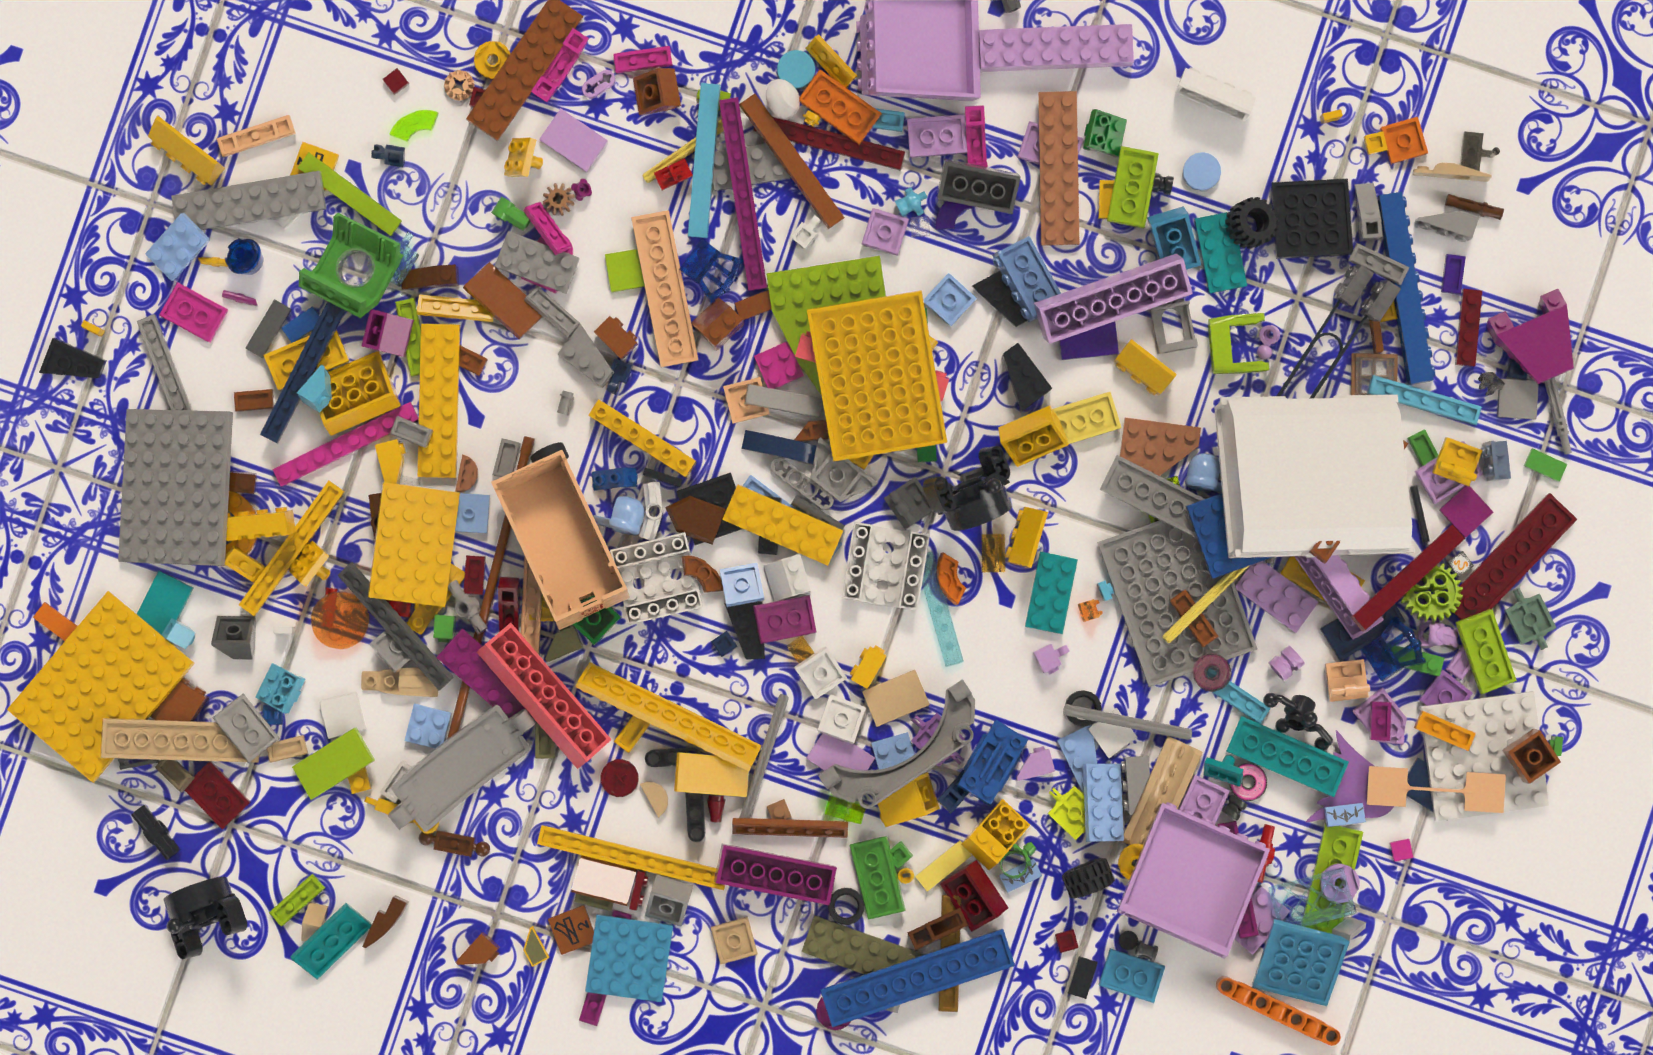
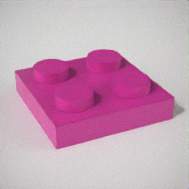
[754,341,804,389]

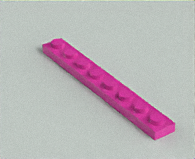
[272,402,419,487]

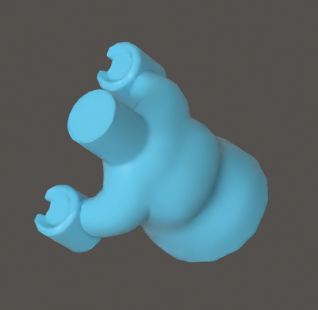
[895,187,928,217]

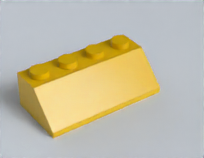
[148,115,225,186]

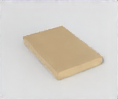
[862,669,930,727]

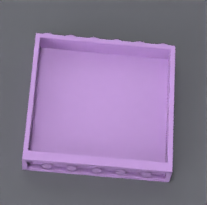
[864,0,981,101]
[1116,802,1270,959]

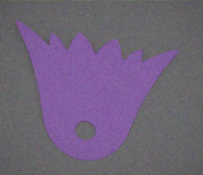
[1306,730,1394,822]

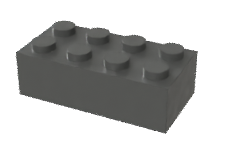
[936,158,1021,214]

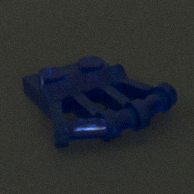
[679,238,744,304]
[1361,617,1426,682]

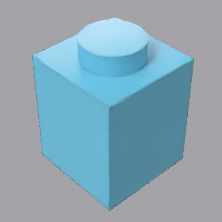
[162,618,195,649]

